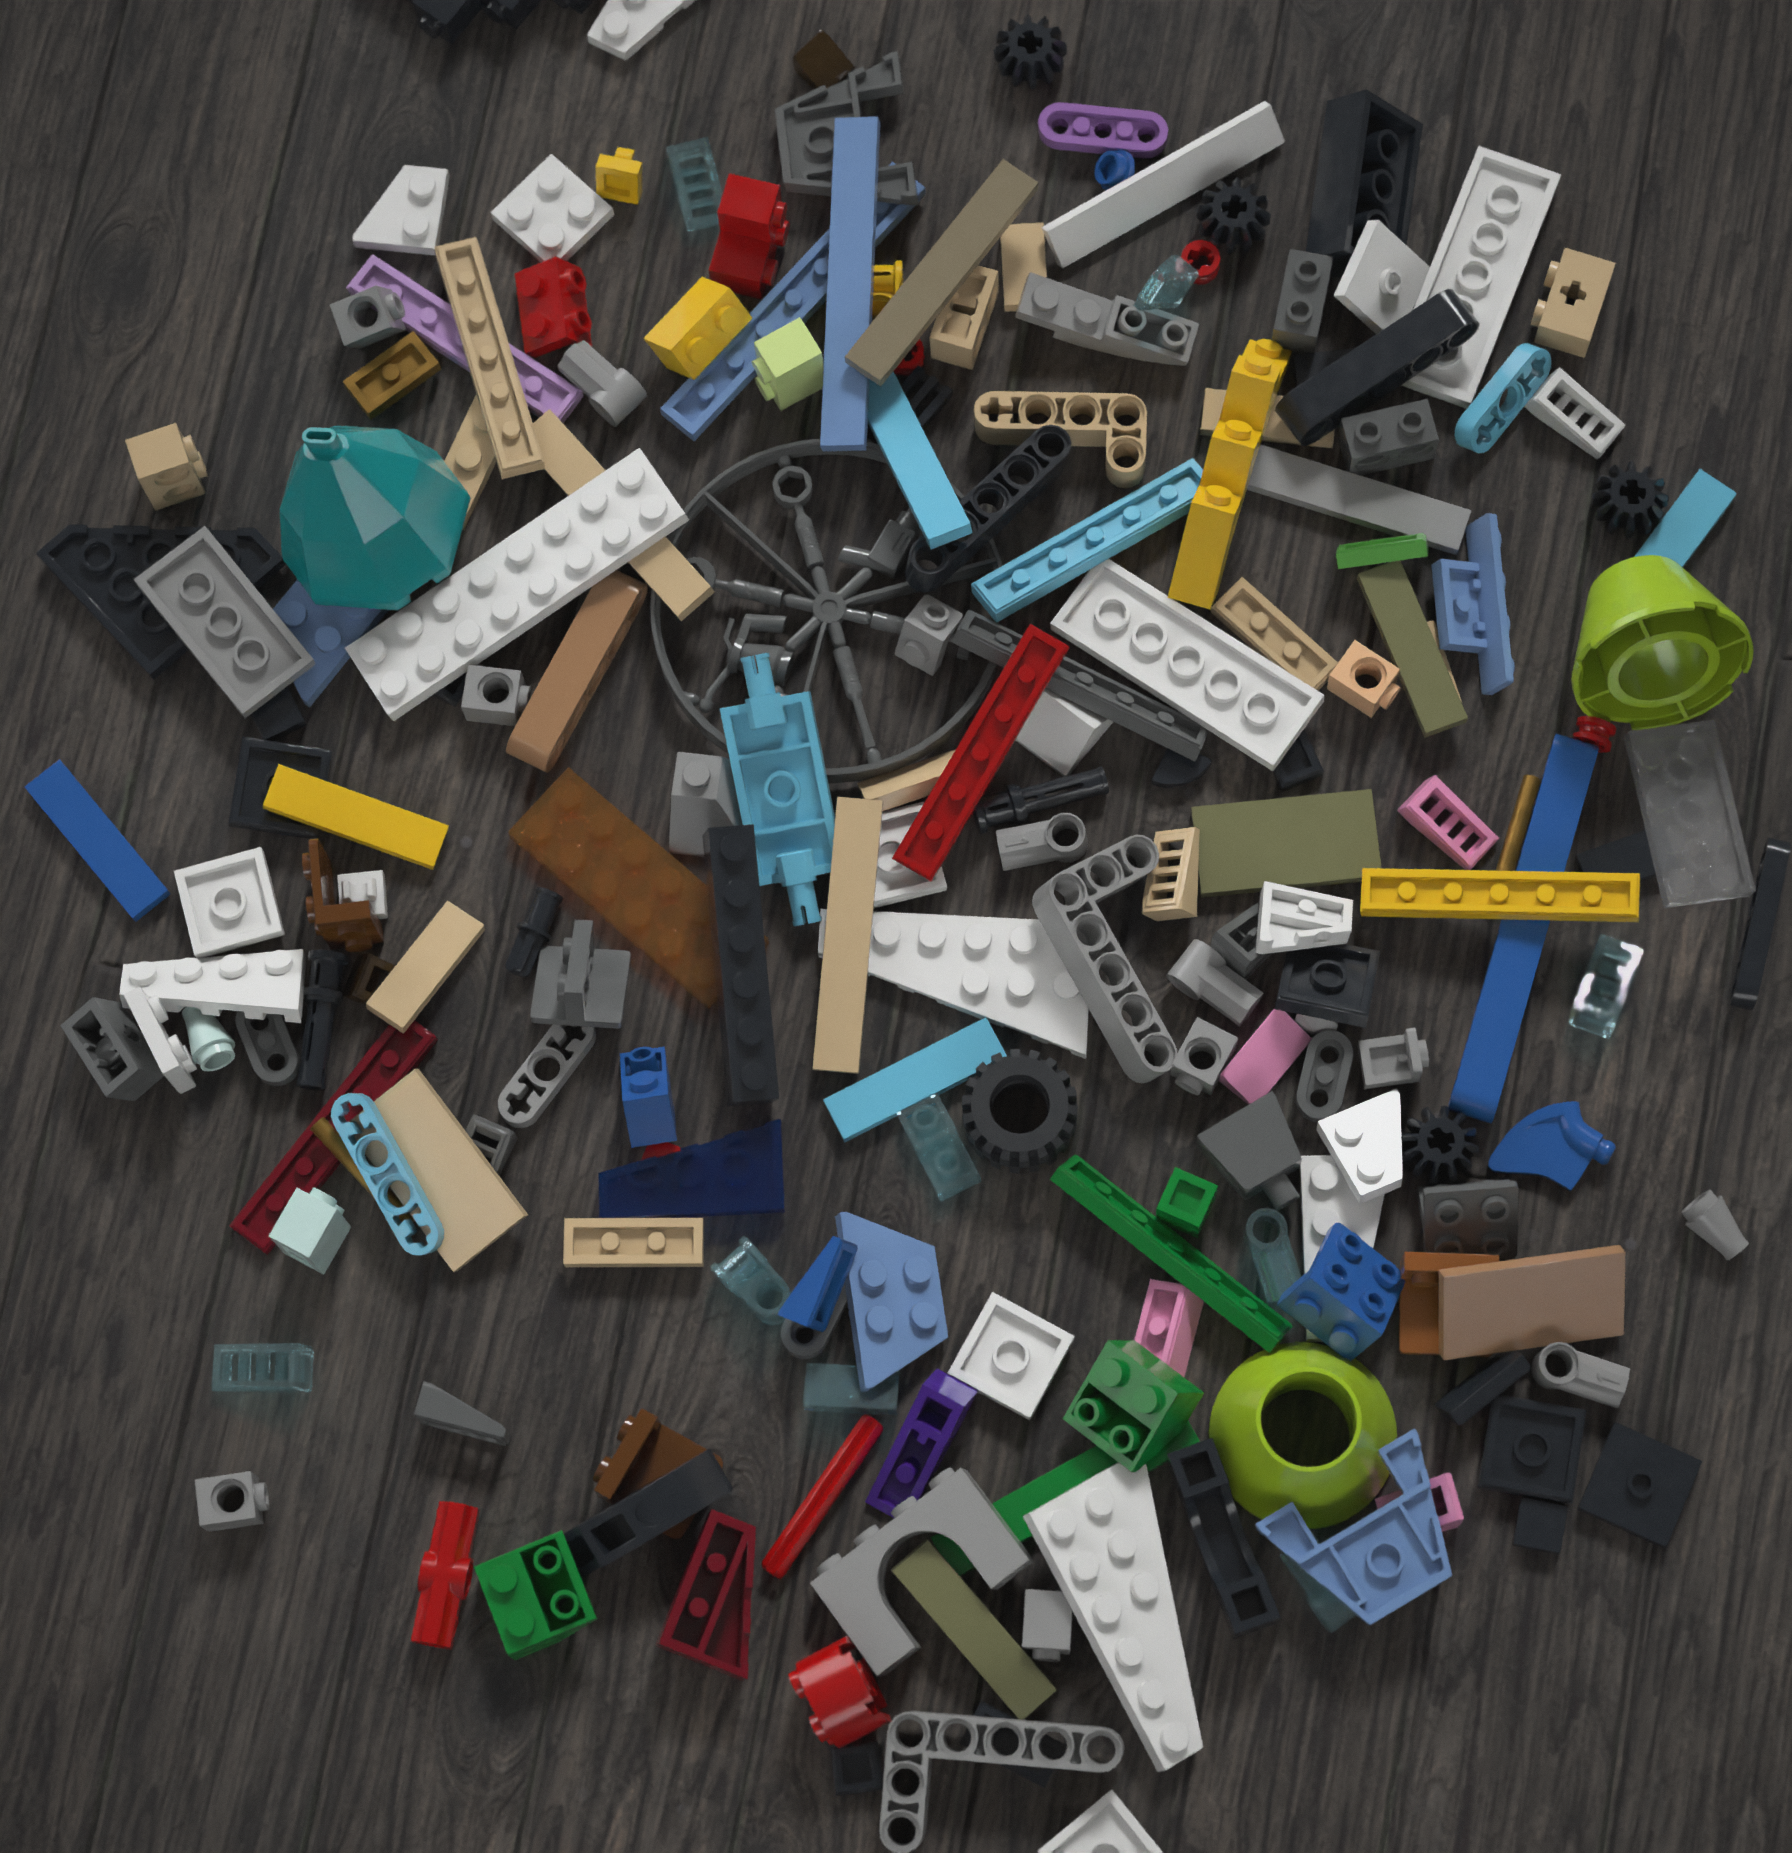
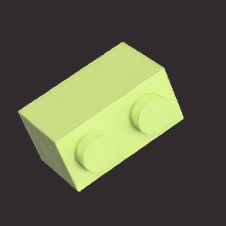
[752,317,824,411]

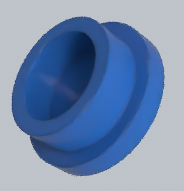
[1095,149,1135,190]

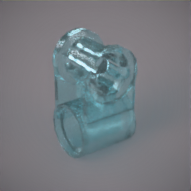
[709,1236,791,1325]

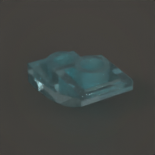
[896,1093,982,1202]

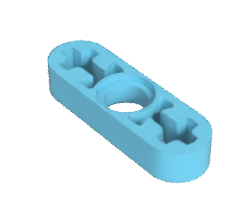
[1455,343,1551,453]

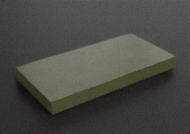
[1191,789,1382,898]

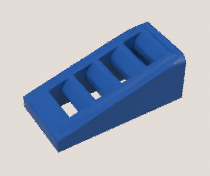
[778,1236,858,1332]

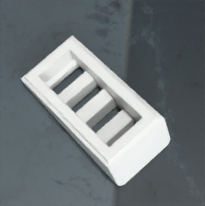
[1524,367,1626,459]

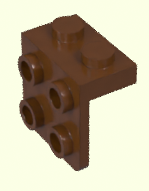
[302,839,384,952]
[593,1408,724,1540]

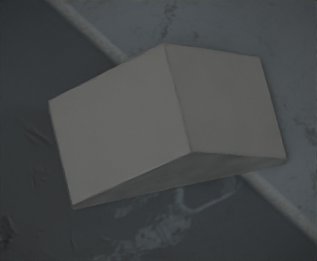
[1211,903,1272,981]

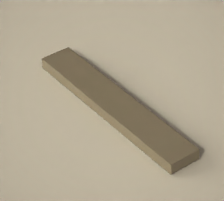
[845,159,1039,387]

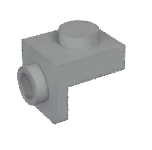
[894,595,963,676]
[1357,1028,1429,1089]

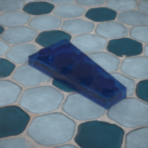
[598,1119,785,1218]

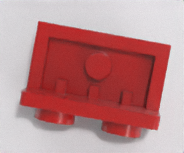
[515,256,592,358]

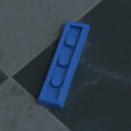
[25,759,171,922]

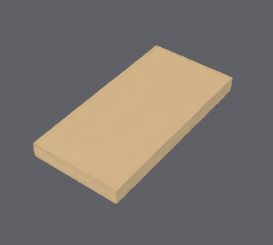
[349,1069,528,1272]

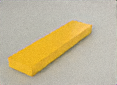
[263,764,449,870]

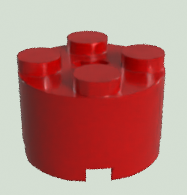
[788,1636,891,1748]

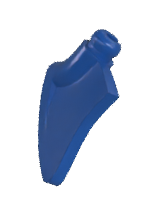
[1488,1101,1616,1192]

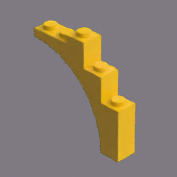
[1167,339,1292,609]

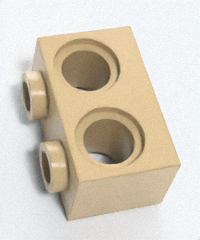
[929,265,999,370]
[125,423,208,511]

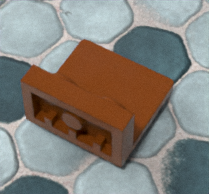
[1399,1252,1499,1357]

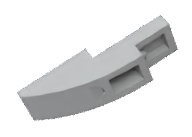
[1015,272,1199,366]

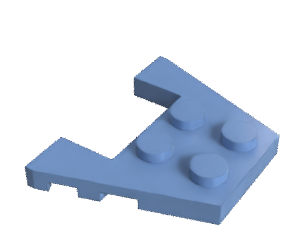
[1255,1428,1452,1626]

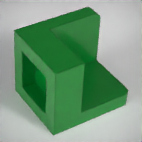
[1156,1167,1218,1238]

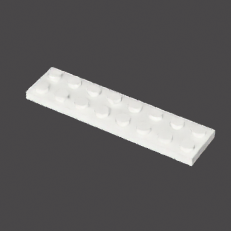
[345,448,689,721]

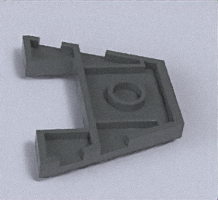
[775,51,919,205]

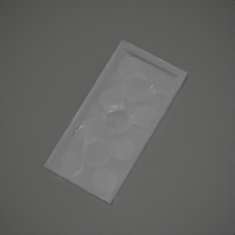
[1624,720,1756,908]

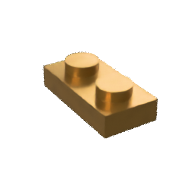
[343,331,441,420]

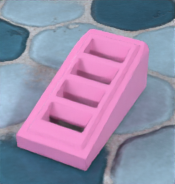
[1397,775,1500,870]

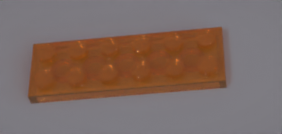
[508,767,769,1009]

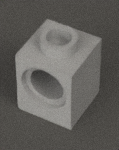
[330,285,406,349]
[461,665,532,726]
[1170,1017,1238,1096]
[195,1471,269,1532]
[1022,1589,1072,1662]

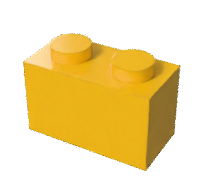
[643,277,752,380]

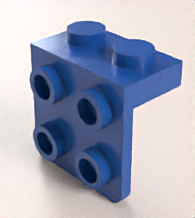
[1277,1223,1405,1361]

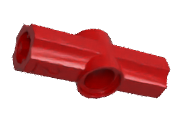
[411,1501,480,1650]

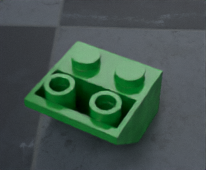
[1063,1340,1204,1472]
[474,1530,597,1661]

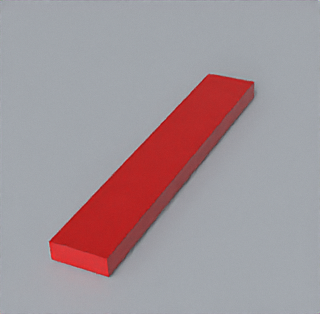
[892,624,1070,882]

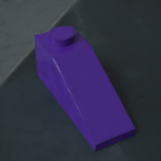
[865,1368,978,1518]

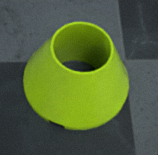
[1571,555,1754,730]
[1209,1342,1397,1529]

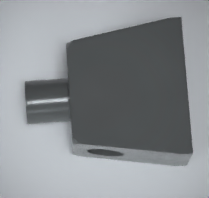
[1196,1091,1302,1211]

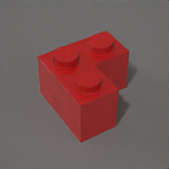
[709,173,790,299]

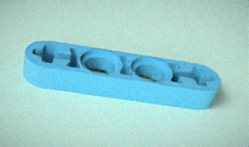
[331,1093,444,1256]

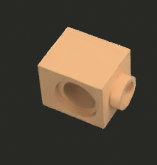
[1327,640,1401,718]

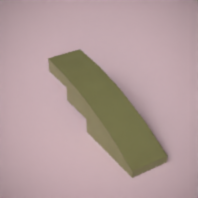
[891,1538,1057,1720]

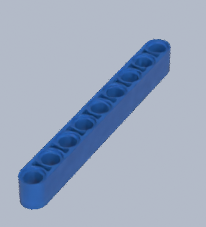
[1448,733,1599,1124]

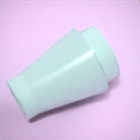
[182,1007,235,1071]

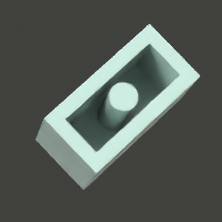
[269,1188,351,1275]

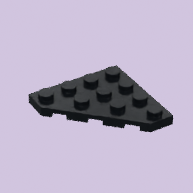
[36,524,286,680]

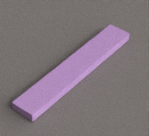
[346,254,584,423]

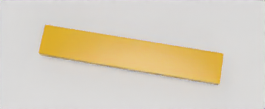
[1360,868,1640,922]

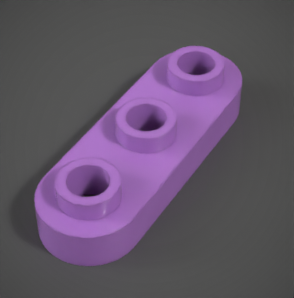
[1038,102,1168,158]

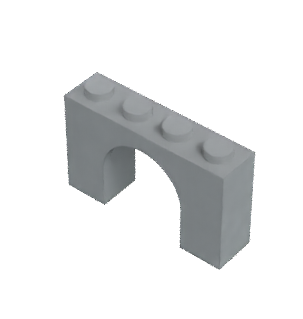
[810,1467,1035,1676]

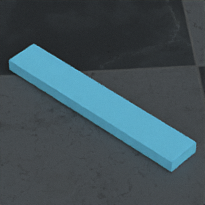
[868,372,973,549]
[971,458,1203,623]

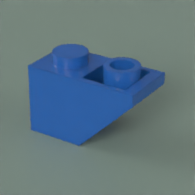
[620,1046,677,1148]

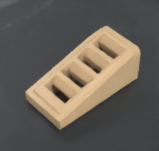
[1142,827,1200,921]

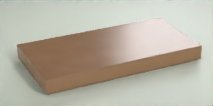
[1439,1245,1625,1360]

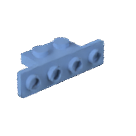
[1431,513,1515,695]

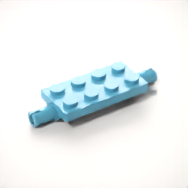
[720,653,835,926]

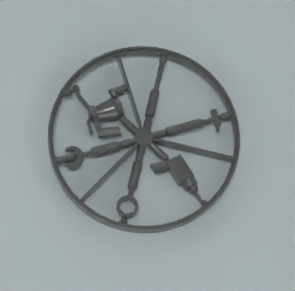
[650,439,1007,784]

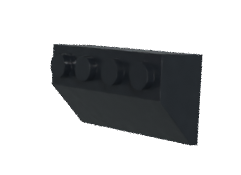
[1306,89,1423,278]

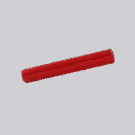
[761,1414,883,1579]

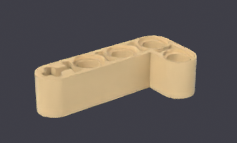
[974,391,1147,488]

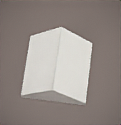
[1015,689,1113,777]

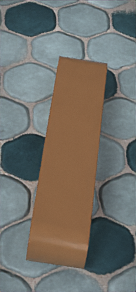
[506,570,648,773]

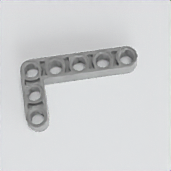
[1032,834,1177,1083]
[880,1711,1124,1853]

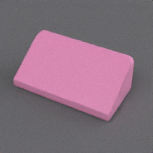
[1219,1008,1312,1105]
[1135,1279,1204,1377]

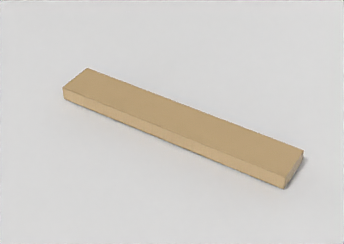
[434,237,545,479]
[533,409,715,621]
[813,797,883,1074]

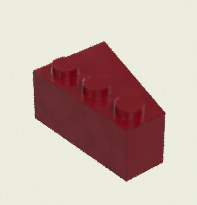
[655,1509,756,1681]

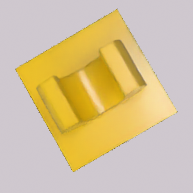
[596,147,642,205]

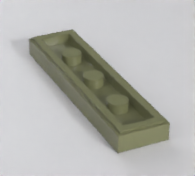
[1357,561,1468,738]

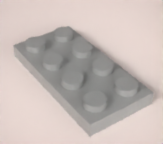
[134,526,316,718]

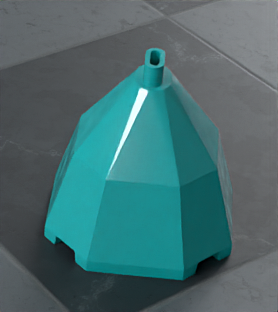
[279,426,471,610]

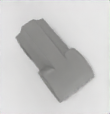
[558,340,647,427]
[996,813,1088,871]
[1166,939,1263,1027]
[1531,1342,1630,1408]

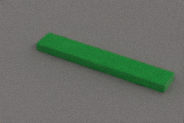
[1050,1155,1293,1353]
[931,1421,1200,1577]

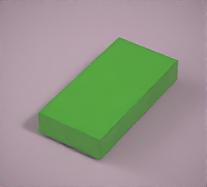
[1336,533,1428,569]

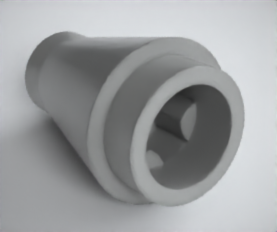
[1681,1189,1749,1261]

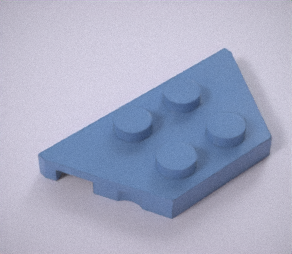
[273,579,388,708]
[835,1212,948,1392]

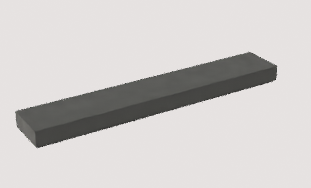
[952,610,1209,761]

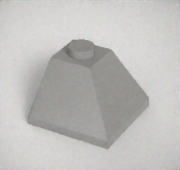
[669,752,743,857]

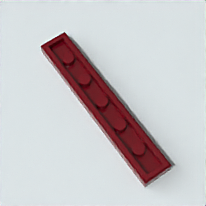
[229,1020,438,1255]

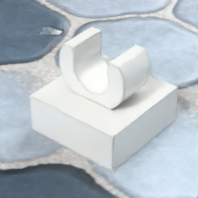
[337,870,388,919]

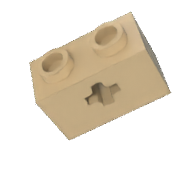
[1530,248,1616,358]

